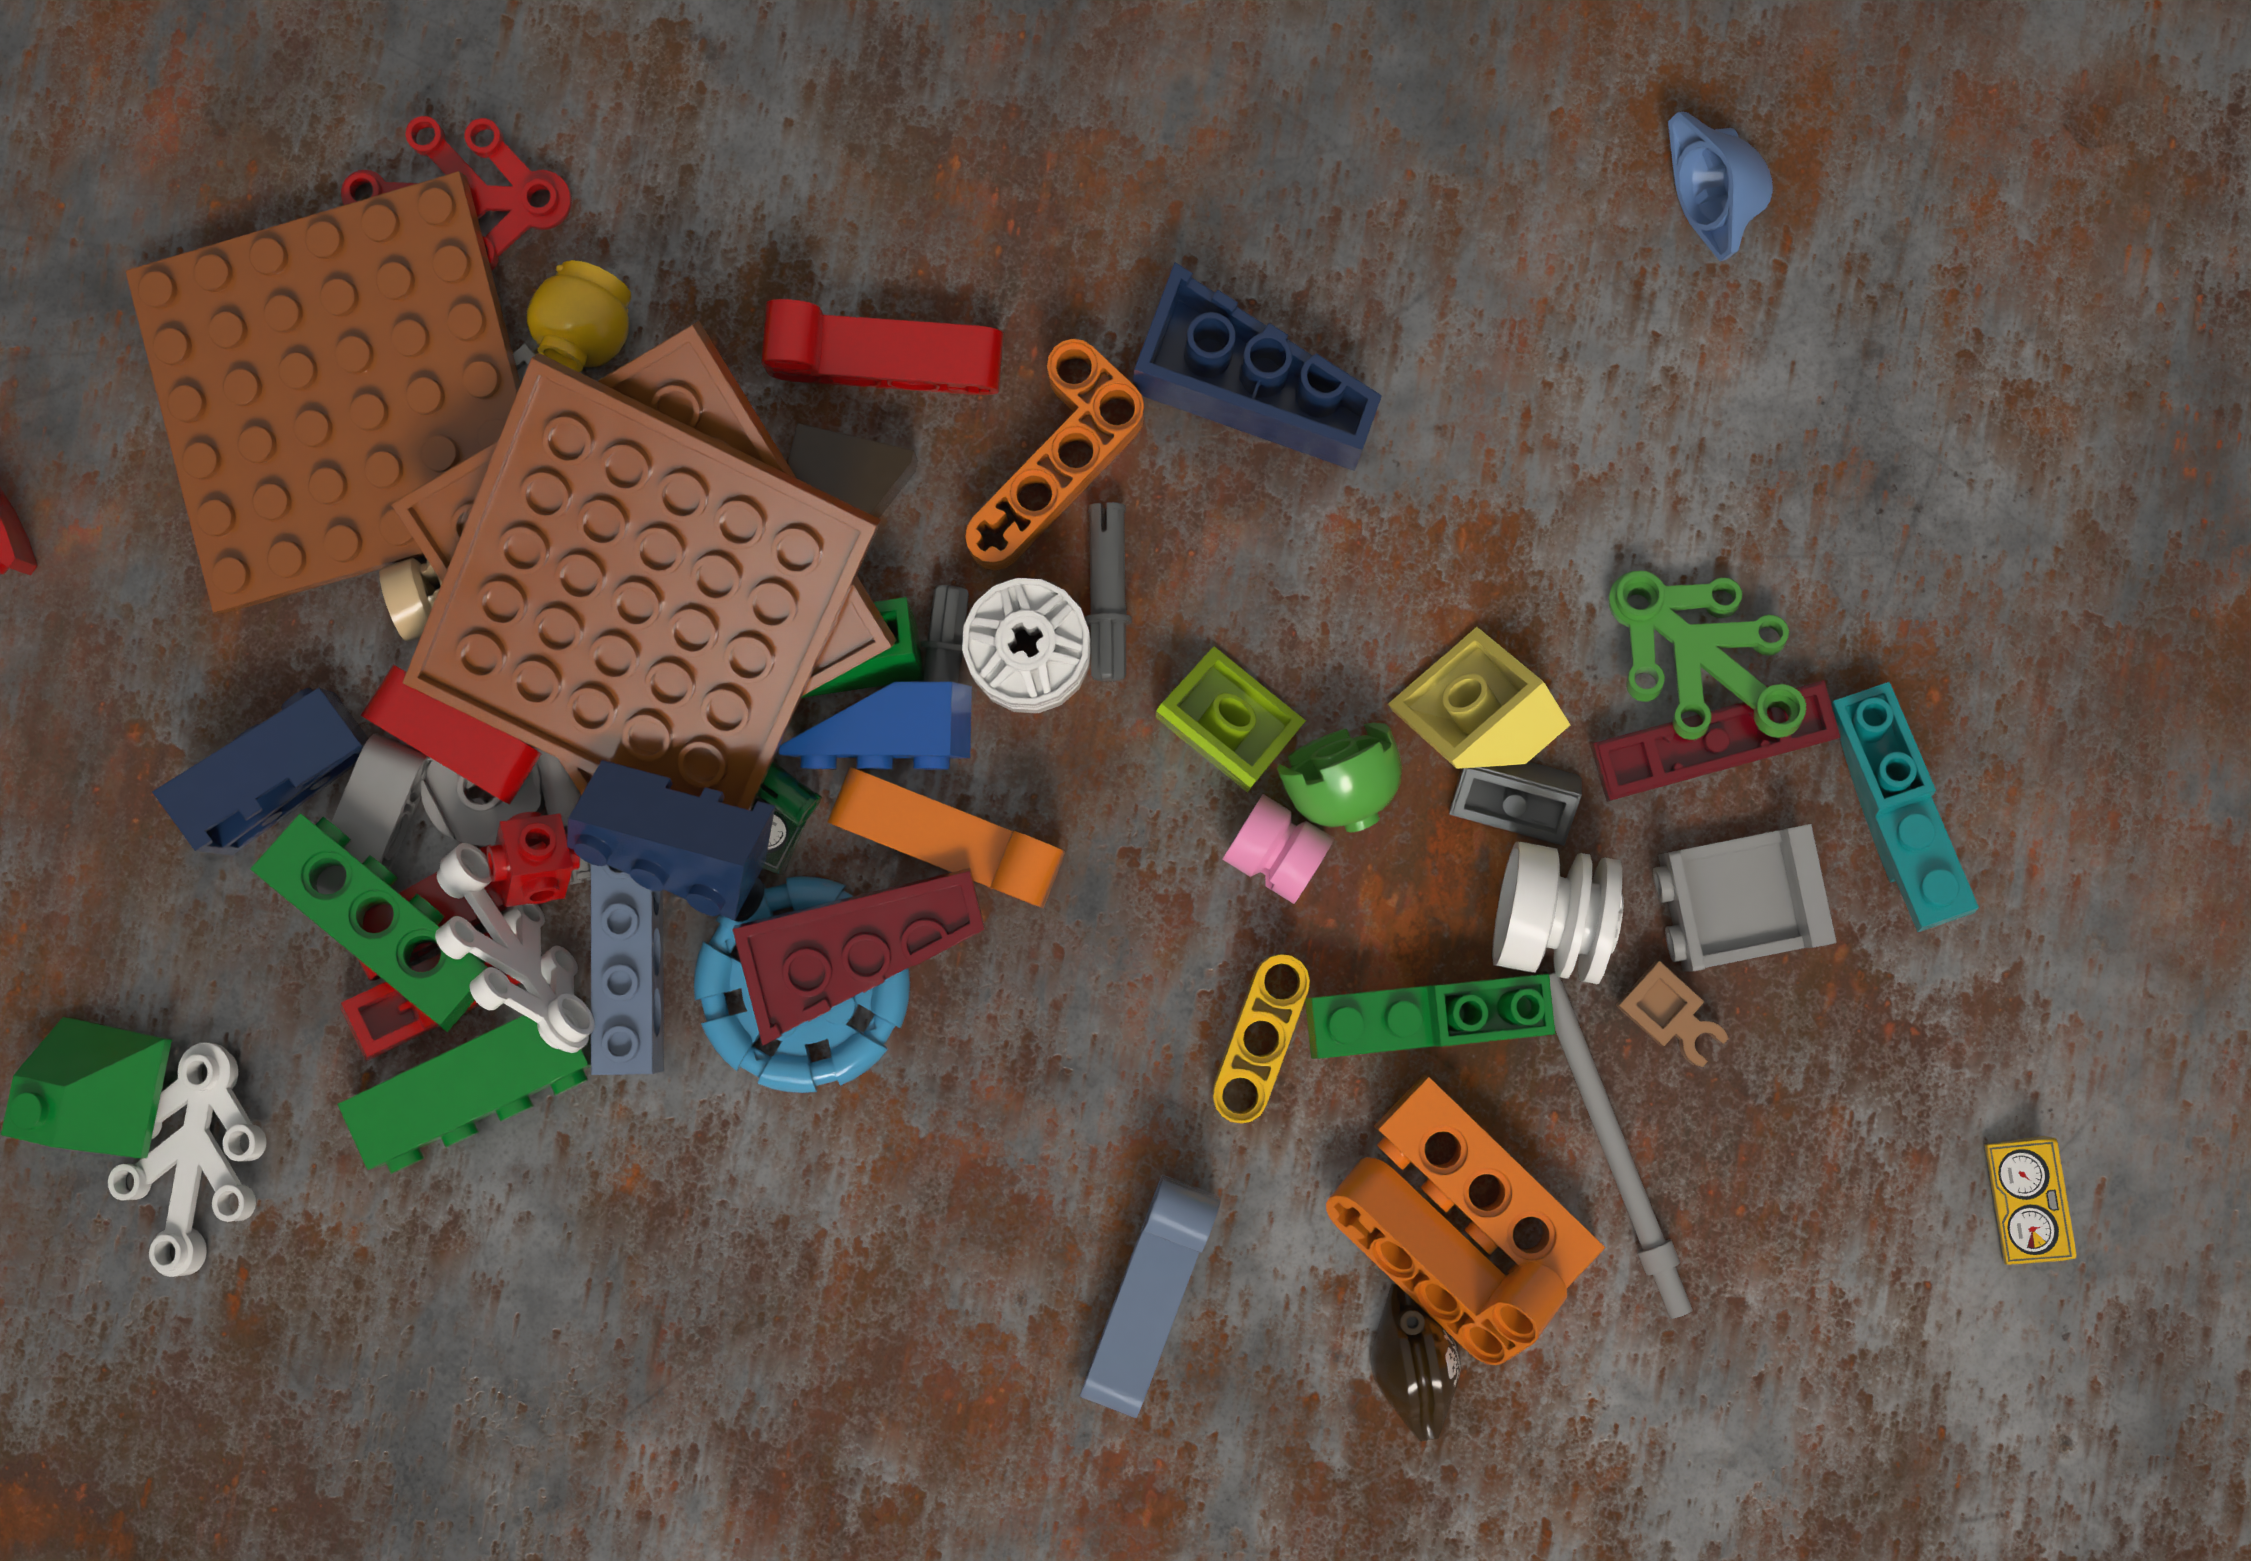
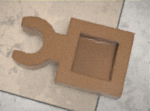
[1616,961,1729,1067]

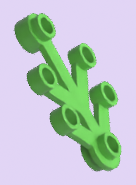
[1608,571,1806,740]

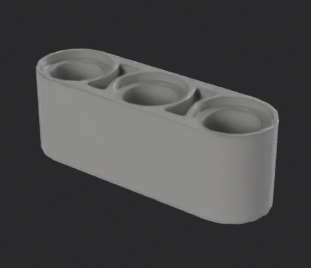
[317,733,431,910]

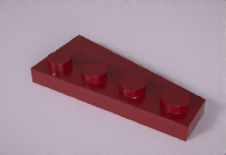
[732,868,985,1046]

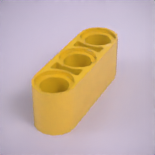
[1212,954,1310,1124]

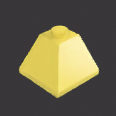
[1388,627,1570,769]

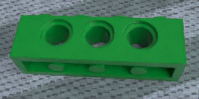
[250,813,488,1032]

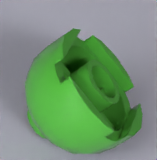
[1277,723,1402,832]

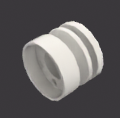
[962,578,1091,713]
[1492,842,1624,984]

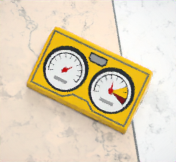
[1984,1136,2076,1265]

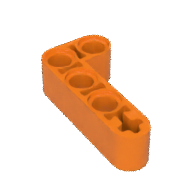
[965,339,1144,570]
[827,767,1065,908]
[1326,1157,1567,1365]

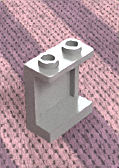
[1653,824,1837,972]

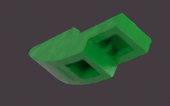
[1305,974,1556,1059]

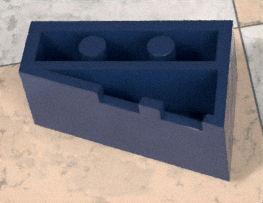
[152,687,369,855]
[567,760,775,921]

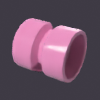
[1222,794,1335,904]

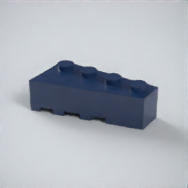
[1133,262,1382,471]

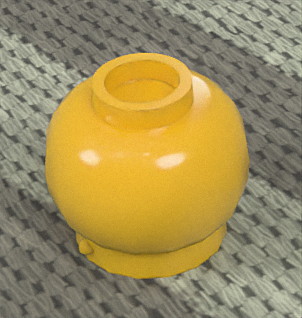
[527,260,632,372]

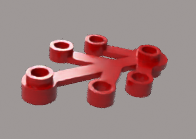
[341,116,572,271]

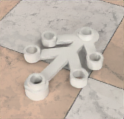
[435,843,595,1053]
[108,1043,266,1277]

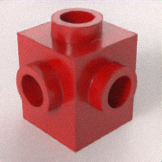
[487,811,580,907]

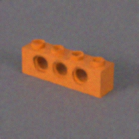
[1374,1075,1606,1288]

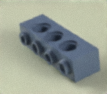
[591,864,664,1075]

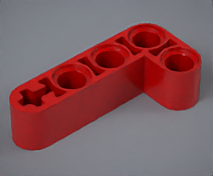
[761,299,1004,395]

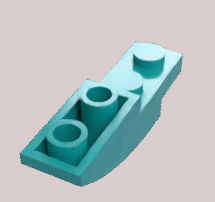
[1831,682,1979,933]

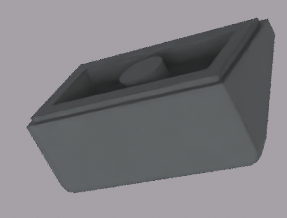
[1449,762,1582,846]

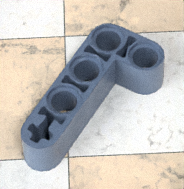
[1079,1174,1221,1418]

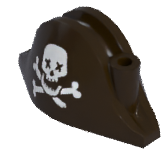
[1371,1284,1461,1442]

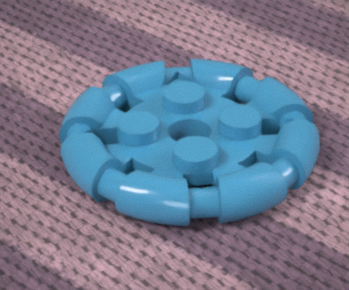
[694,876,910,1093]

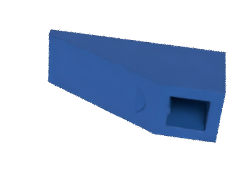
[779,682,972,770]

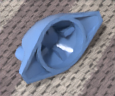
[1668,112,1773,262]

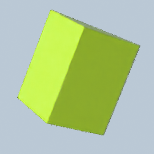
[1156,647,1306,793]

